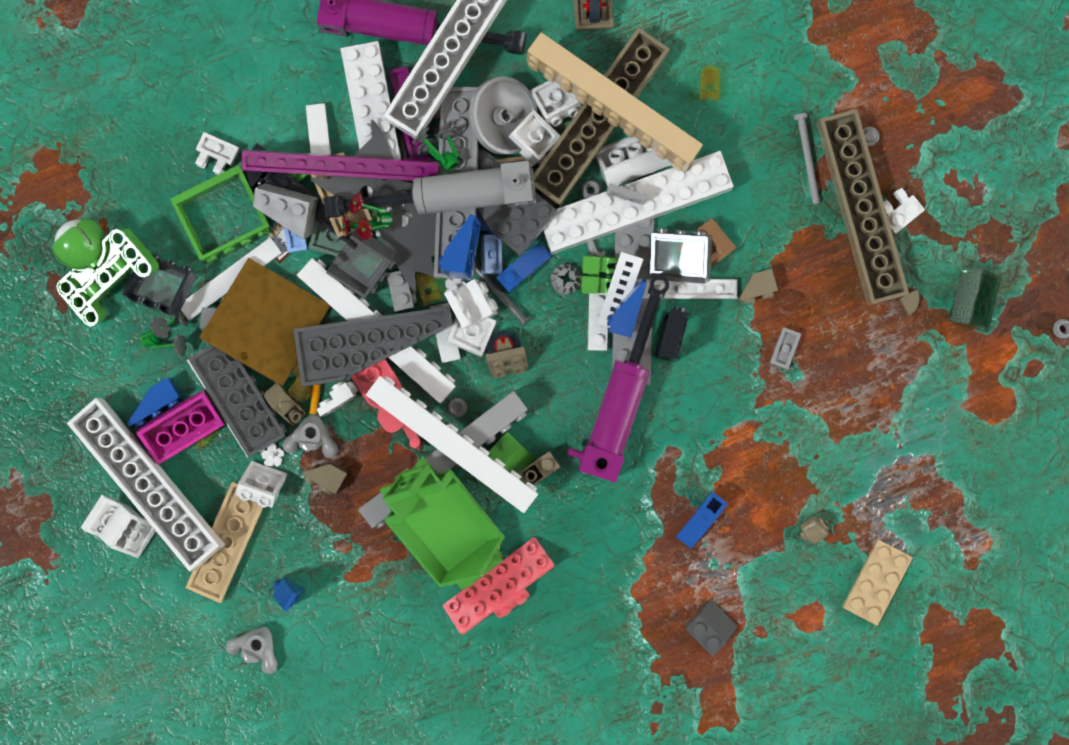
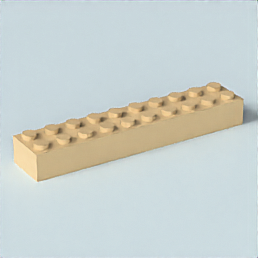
[527,32,703,172]

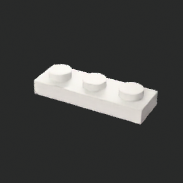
[588,293,608,351]

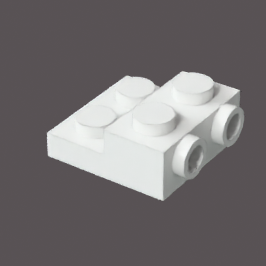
[530,81,581,126]
[508,110,560,166]
[317,381,358,416]
[236,461,287,508]

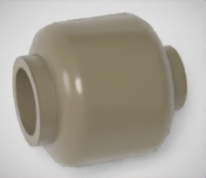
[800,516,830,544]

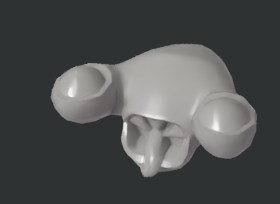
[282,414,339,459]
[225,626,278,674]

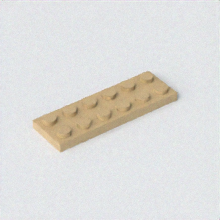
[185,481,264,603]

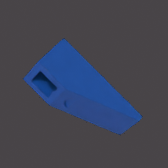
[127,377,183,428]
[676,491,728,548]

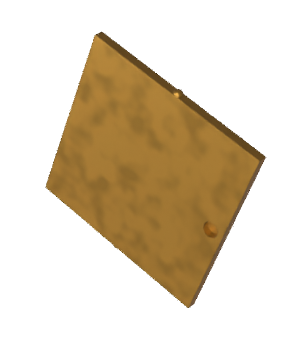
[199,258,330,386]

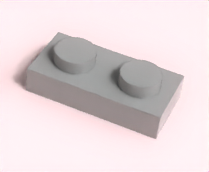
[769,327,801,370]

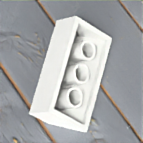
[595,137,672,186]

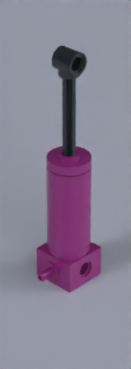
[316,0,527,55]
[568,275,669,483]

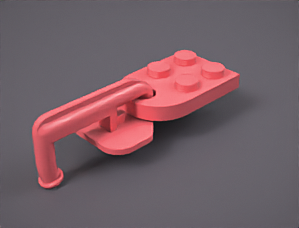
[351,359,424,451]

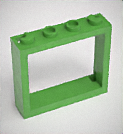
[170,165,273,263]

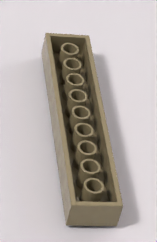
[533,27,670,208]
[816,109,909,306]

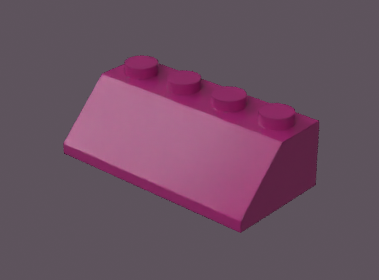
[137,389,224,465]

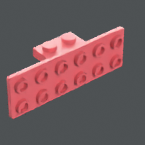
[443,537,555,635]

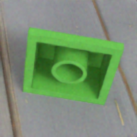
[488,432,535,473]

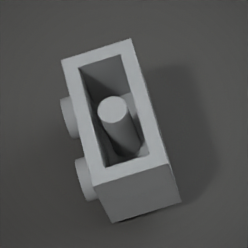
[387,271,417,313]

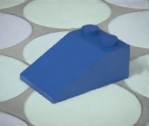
[439,214,481,280]

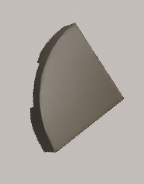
[899,290,919,316]

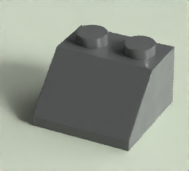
[683,599,738,656]

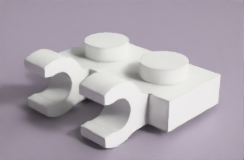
[195,132,240,175]
[883,188,925,234]

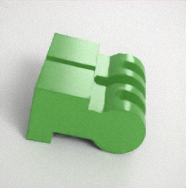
[580,254,618,294]

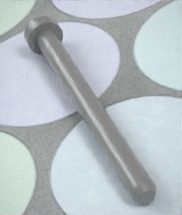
[794,113,820,205]

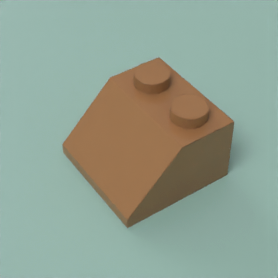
[678,218,736,274]

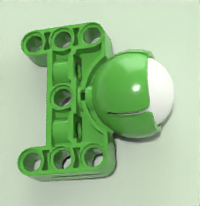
[51,218,159,326]

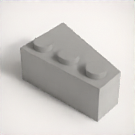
[253,183,318,239]

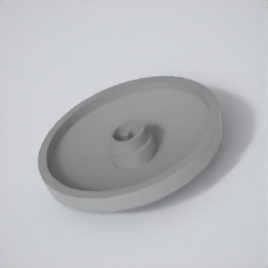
[470,77,538,155]

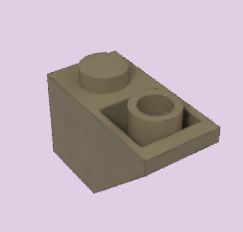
[738,269,778,304]
[263,383,307,427]
[518,451,560,485]
[302,464,349,495]

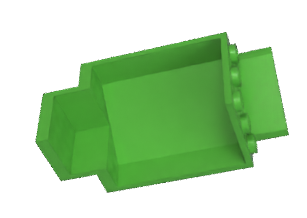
[379,456,505,590]

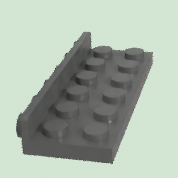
[188,346,287,458]

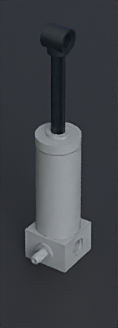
[323,161,536,218]

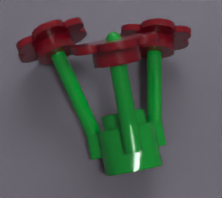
[342,192,392,241]

